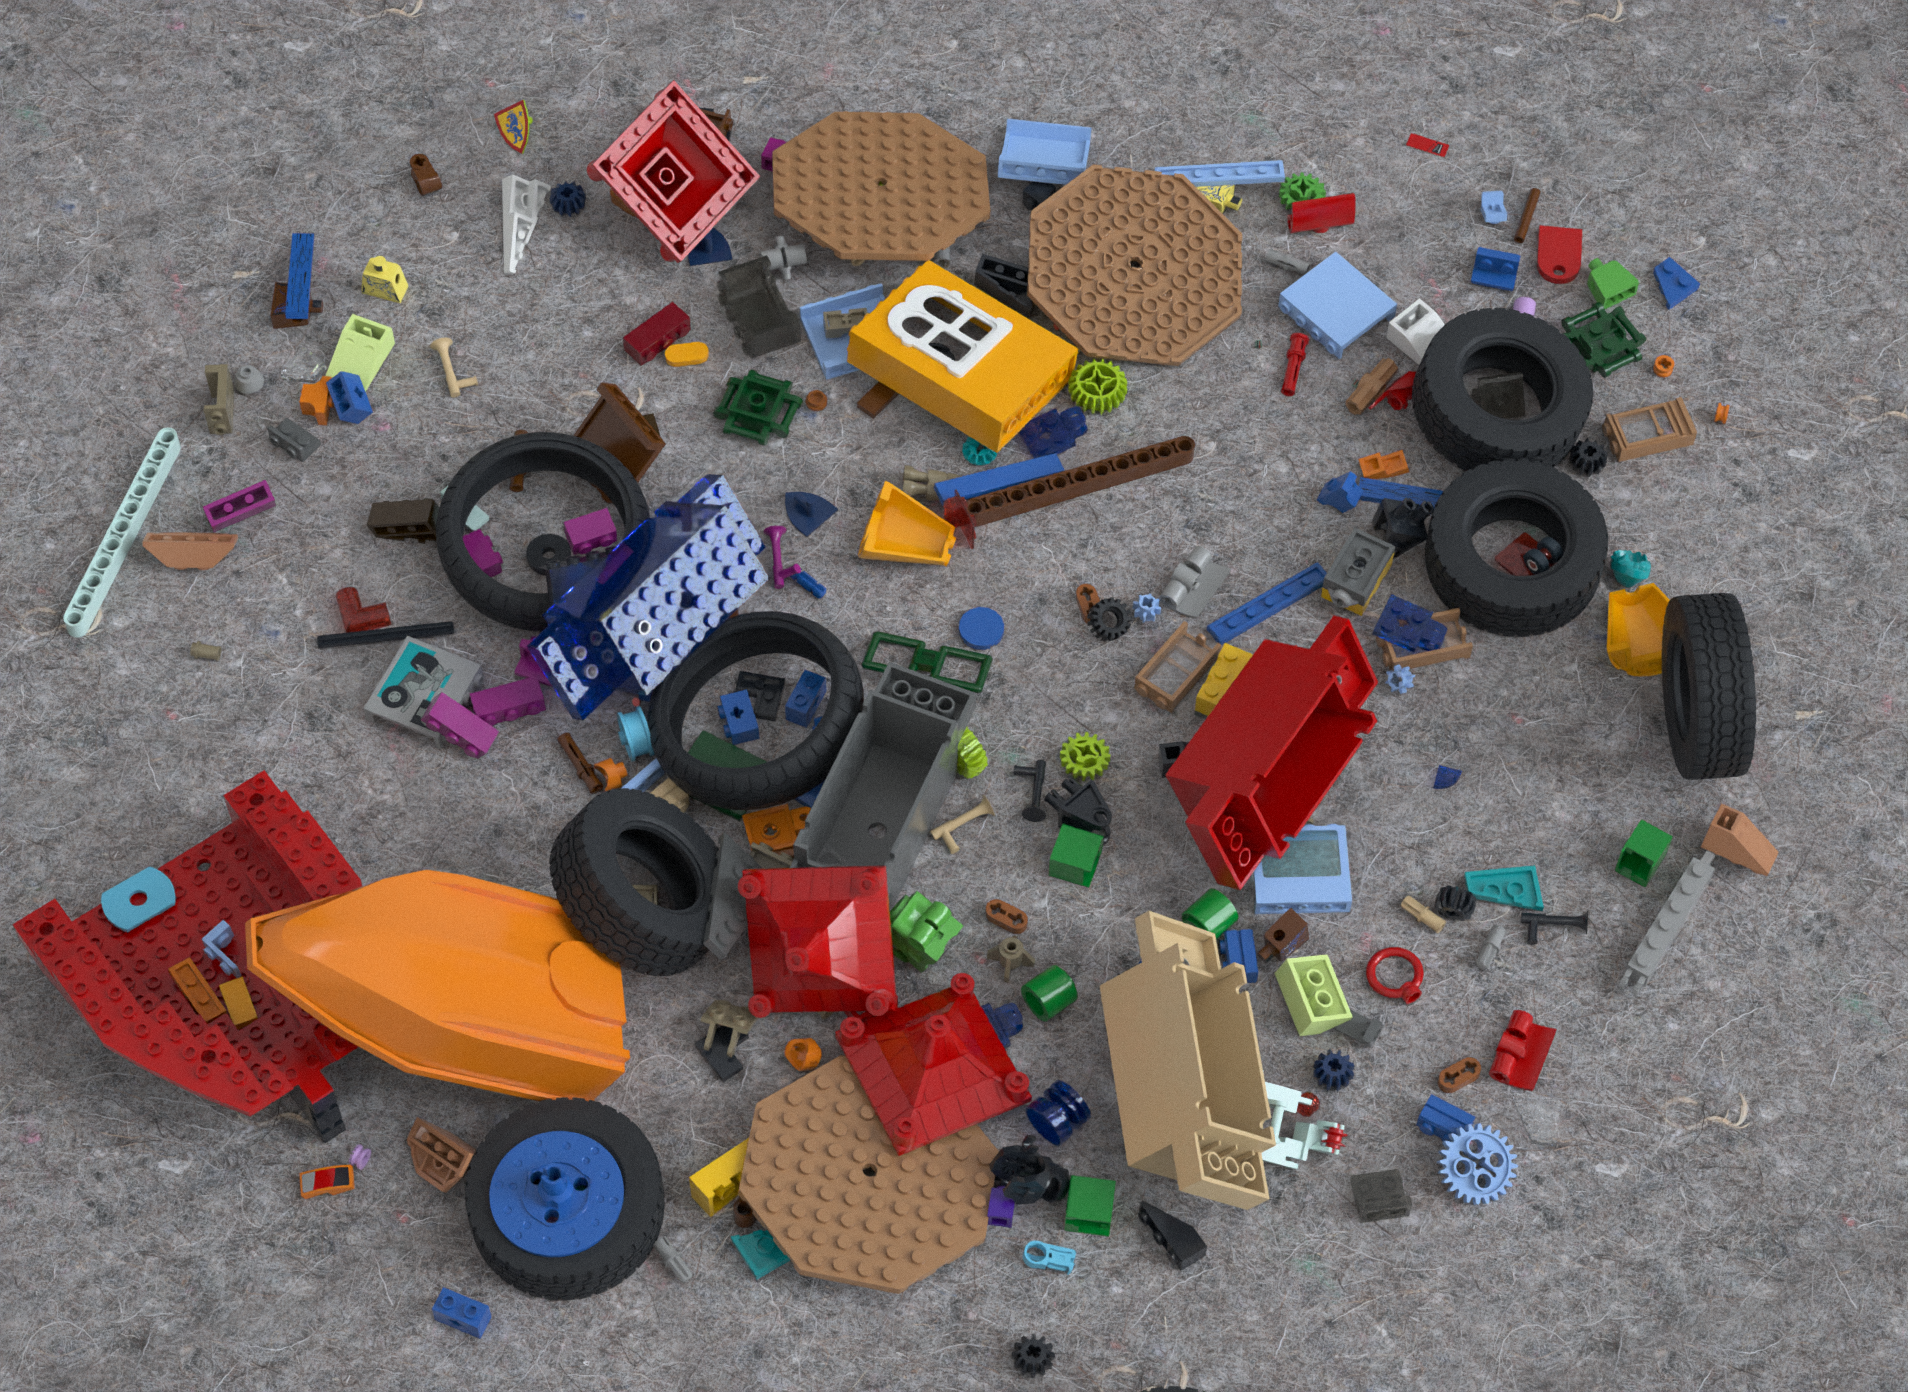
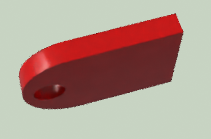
[1537,225,1583,284]

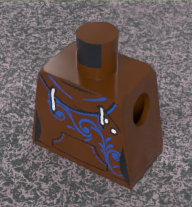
[270,282,323,329]
[1257,908,1309,964]

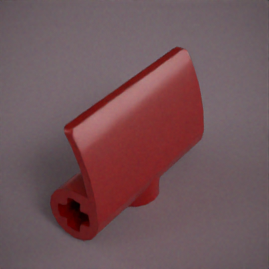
[1287,193,1356,233]
[1489,1010,1557,1091]

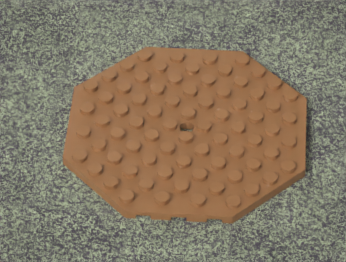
[772,111,990,261]
[1027,164,1242,366]
[738,1055,999,1294]

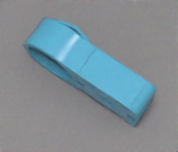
[1023,1241,1076,1275]

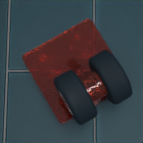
[1495,532,1563,576]

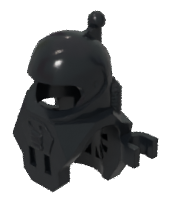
[989,1134,1070,1205]

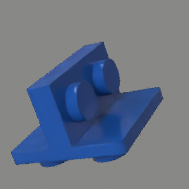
[1471,247,1521,291]

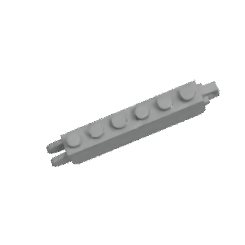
[1618,850,1716,996]

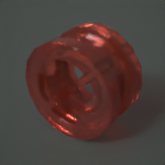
[1297,1092,1320,1117]

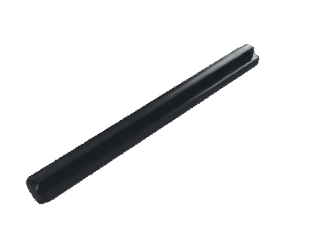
[317,621,454,648]

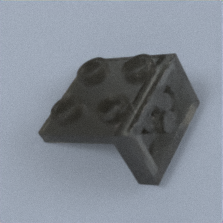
[1350,1169,1412,1223]

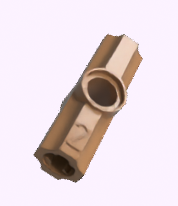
[1345,358,1398,415]

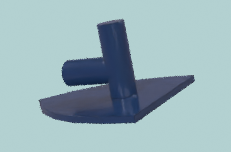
[688,227,733,266]
[785,492,838,537]

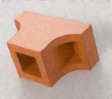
[299,376,334,426]

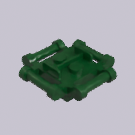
[1561,302,1647,378]
[713,369,803,446]

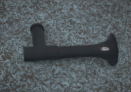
[1014,760,1046,822]
[1521,910,1588,945]

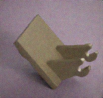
[701,1000,759,1057]

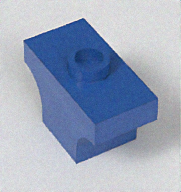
[1317,471,1364,513]

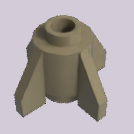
[987,935,1035,983]

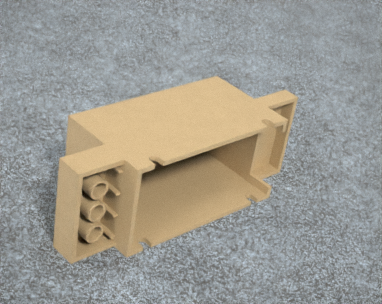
[1100,911,1276,1210]

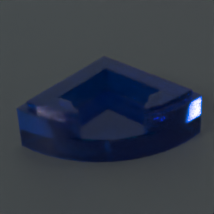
[1433,765,1462,789]

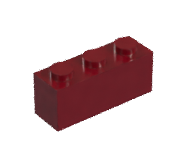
[623,301,691,366]

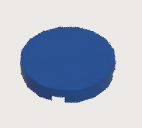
[959,607,1004,650]

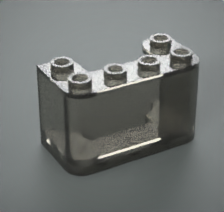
[716,255,801,359]

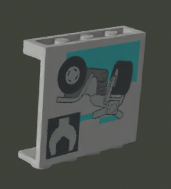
[363,636,484,750]

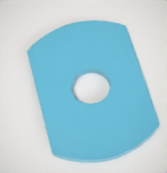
[101,867,176,932]

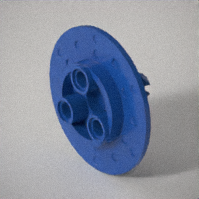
[489,1131,624,1257]

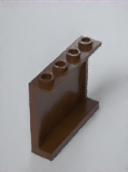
[573,383,666,504]

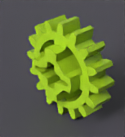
[1060,732,1111,781]

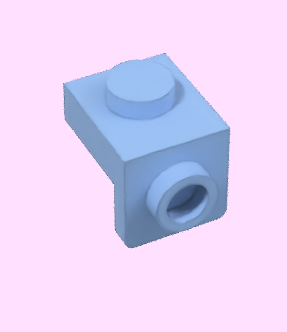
[1481,191,1507,224]

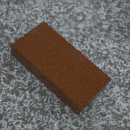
[857,382,899,419]

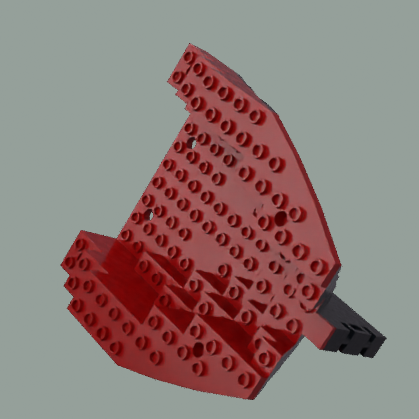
[12,770,362,1143]

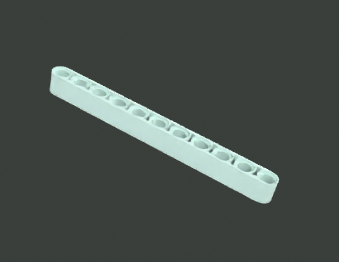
[63,427,181,638]

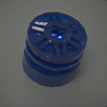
[1025,1080,1091,1147]

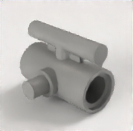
[760,235,807,280]

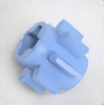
[1133,593,1161,623]
[1385,665,1415,694]

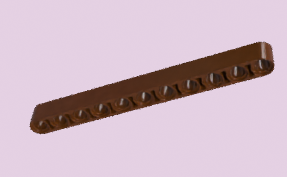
[965,436,1195,527]

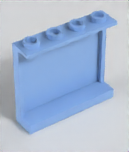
[998,119,1092,185]
[1278,252,1397,359]
[800,283,885,380]

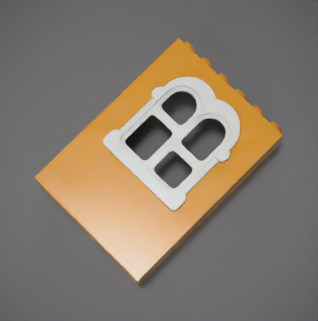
[847,260,1078,453]

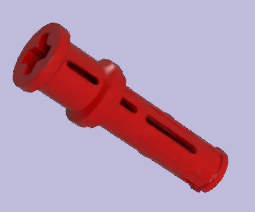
[1281,333,1309,396]

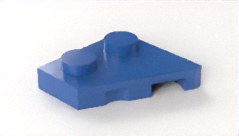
[1653,257,1700,310]

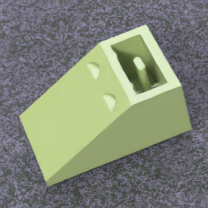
[326,314,395,392]

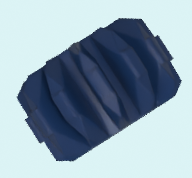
[549,180,586,217]
[1313,1049,1354,1092]

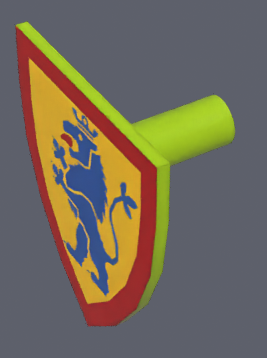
[494,100,533,154]

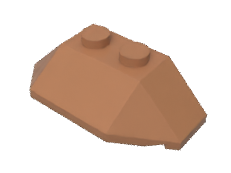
[142,532,238,570]
[407,1117,476,1193]

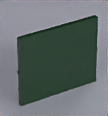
[688,730,767,822]

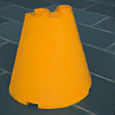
[858,481,956,567]
[1607,583,1670,677]

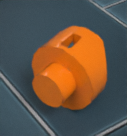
[593,758,628,792]
[784,1038,822,1071]

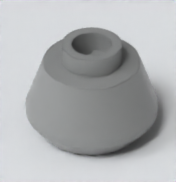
[234,365,264,394]

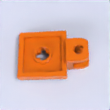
[742,803,811,852]

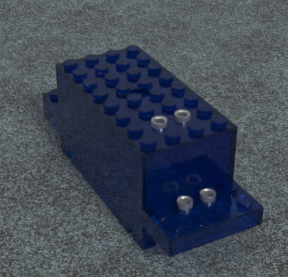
[526,474,770,720]

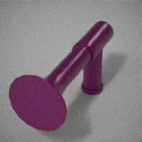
[763,525,801,589]

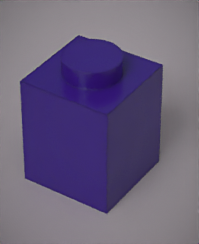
[987,1186,1015,1228]

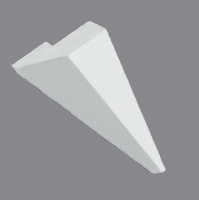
[502,175,551,275]

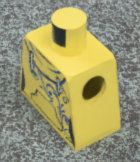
[1196,185,1242,214]
[362,256,408,303]

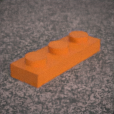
[168,957,227,1024]

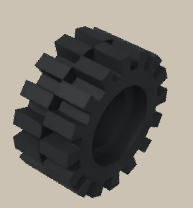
[1087,597,1132,641]

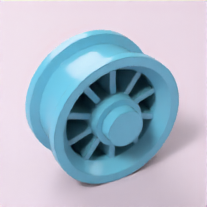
[617,706,655,762]

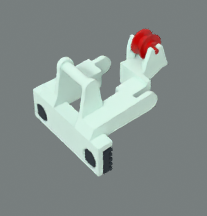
[1262,1070,1348,1170]

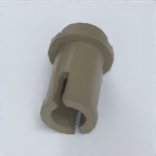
[190,641,221,661]

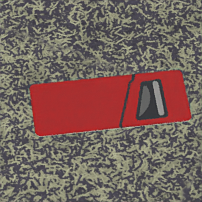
[1406,133,1449,157]

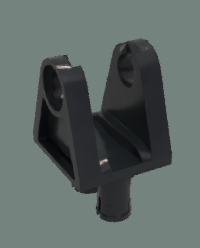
[1372,498,1434,559]
[1044,775,1112,845]

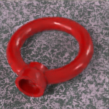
[1366,947,1424,1004]

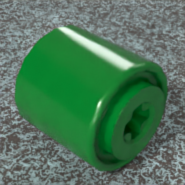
[1181,888,1239,940]
[1021,965,1078,1022]

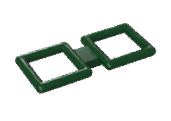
[861,631,993,693]

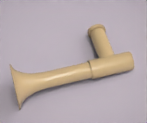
[430,337,478,398]
[930,795,995,854]

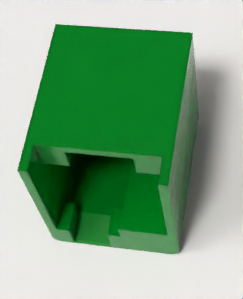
[1615,819,1673,887]
[1049,824,1104,888]
[1064,1175,1116,1237]

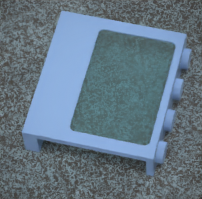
[1254,824,1352,914]

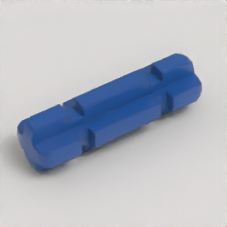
[789,565,826,599]

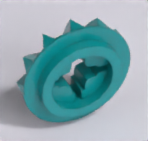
[962,437,997,465]

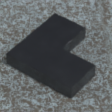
[735,671,785,722]
[695,1025,749,1082]

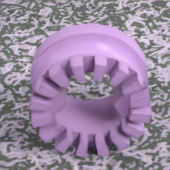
[349,1144,371,1170]

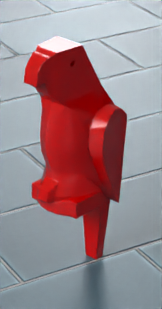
[1368,371,1417,410]

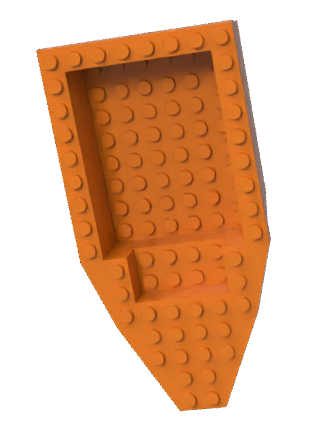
[245,870,630,1102]

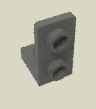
[1334,1009,1383,1049]

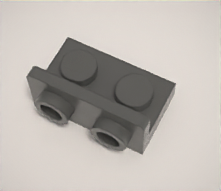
[267,418,321,462]

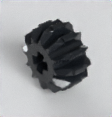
[1569,438,1608,477]
[1435,885,1476,921]
[1012,1333,1055,1378]

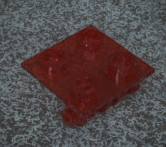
[944,489,977,549]

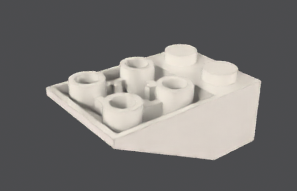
[1386,298,1445,365]

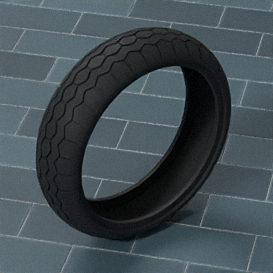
[436,432,651,631]
[648,611,864,810]

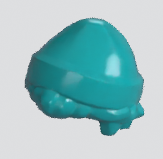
[1610,550,1651,588]

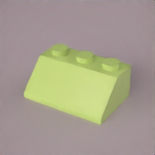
[1275,955,1353,1036]

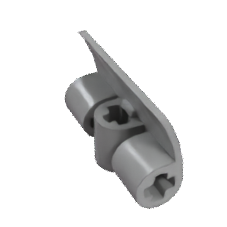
[1159,546,1231,619]

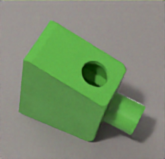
[1587,258,1639,309]

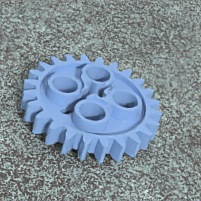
[1437,1123,1518,1205]

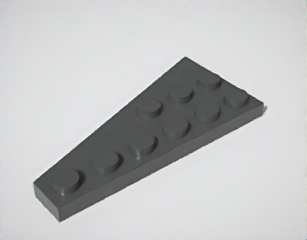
[703,832,763,960]

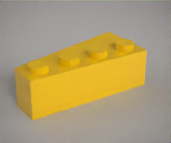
[689,1138,749,1218]

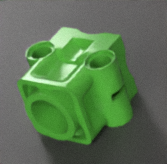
[890,891,963,973]

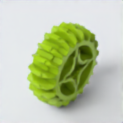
[1068,359,1128,415]
[957,727,988,779]

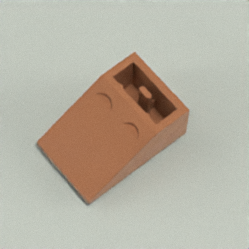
[1701,803,1779,876]

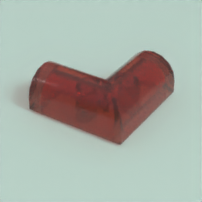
[336,587,391,633]

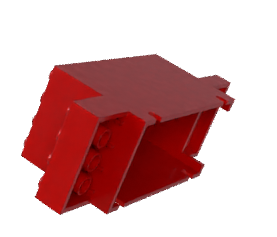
[1165,616,1378,890]

